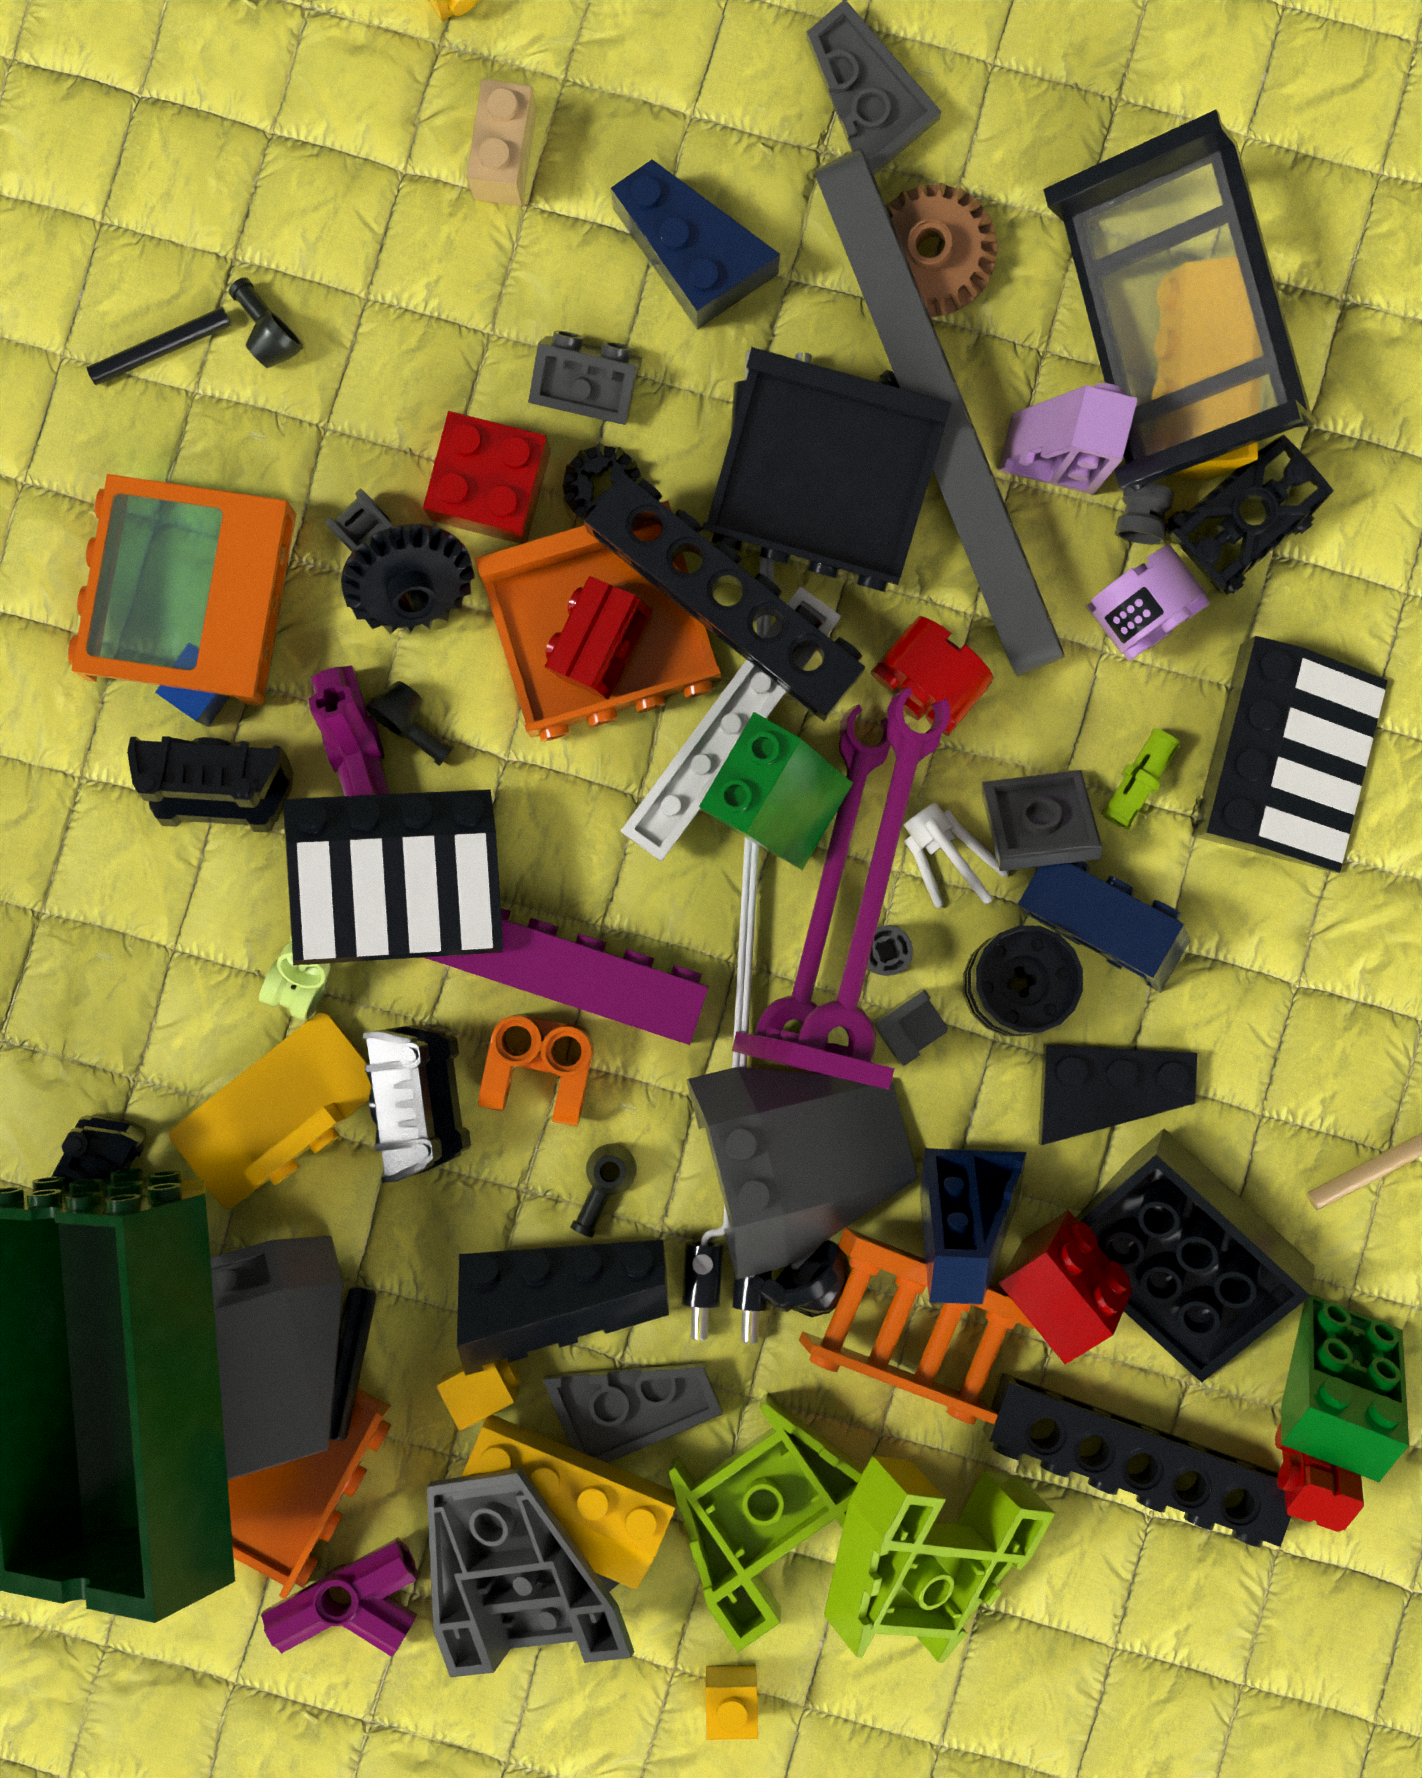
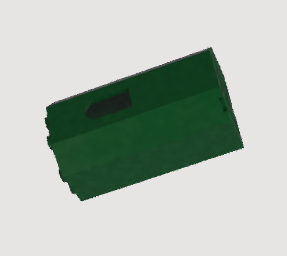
[0,1168,235,1623]

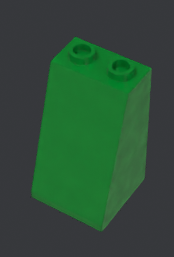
[699,712,853,871]

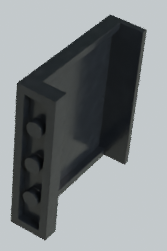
[702,347,951,592]

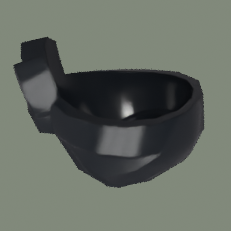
[748,1240,851,1318]

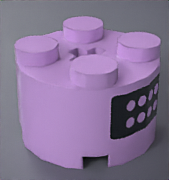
[1086,544,1210,661]

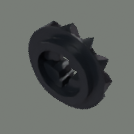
[562,443,641,520]

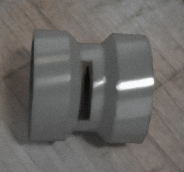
[1115,482,1174,545]
[867,925,913,976]

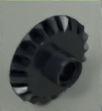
[341,524,475,634]

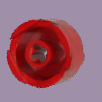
[871,616,994,736]

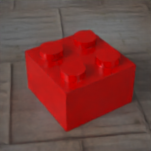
[423,411,551,544]
[999,1210,1133,1365]

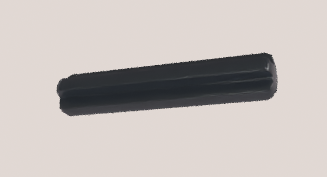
[330,1287,377,1441]

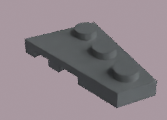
[807,0,941,175]
[543,1363,723,1463]

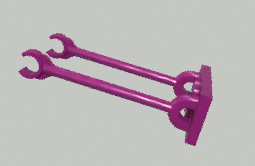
[732,687,950,1090]

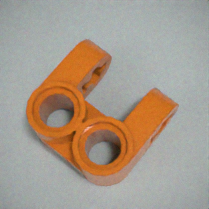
[478,1014,594,1127]

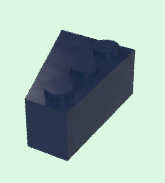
[611,159,780,330]
[1017,861,1190,993]
[920,1148,1026,1304]

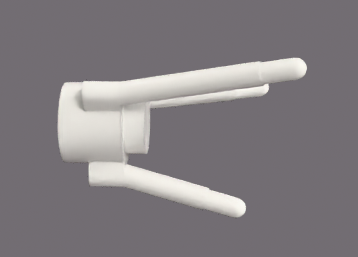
[904,802,1010,909]

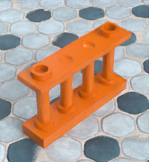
[799,1227,1034,1425]

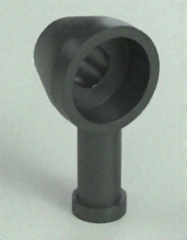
[228,277,303,368]
[366,681,454,766]
[570,1144,637,1238]

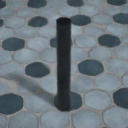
[86,307,232,385]

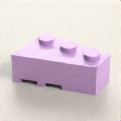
[998,383,1138,495]

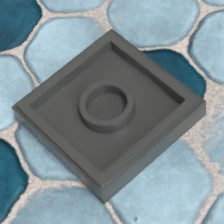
[982,770,1102,871]

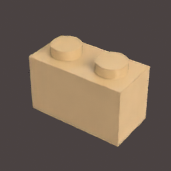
[466,79,537,207]

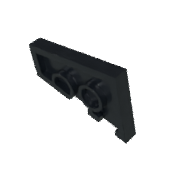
[1038,1044,1197,1145]

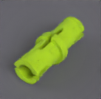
[1101,728,1181,830]

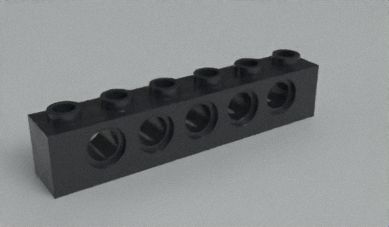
[584,473,865,722]
[983,1373,1291,1548]

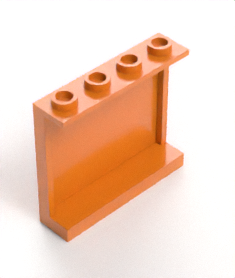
[474,500,721,742]
[228,1388,392,1599]

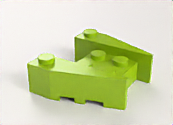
[669,1394,865,1653]
[824,1455,1055,1663]

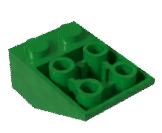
[1281,1294,1409,1482]

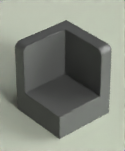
[872,989,948,1066]

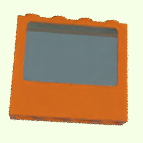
[68,474,296,707]

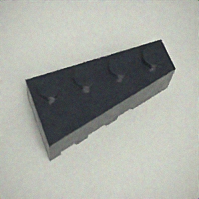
[457,1239,669,1376]

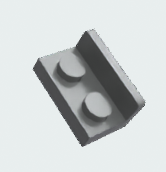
[528,331,642,425]

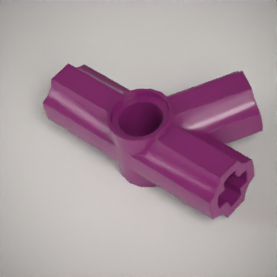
[308,665,391,796]
[261,1537,419,1657]

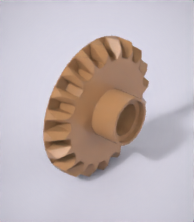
[885,182,997,317]

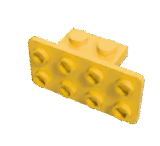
[169,1012,372,1209]

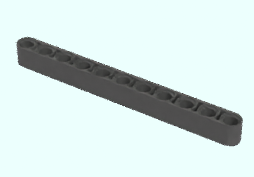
[814,147,1065,677]

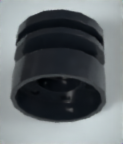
[963,925,1083,1036]

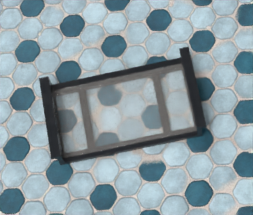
[1043,109,1314,491]

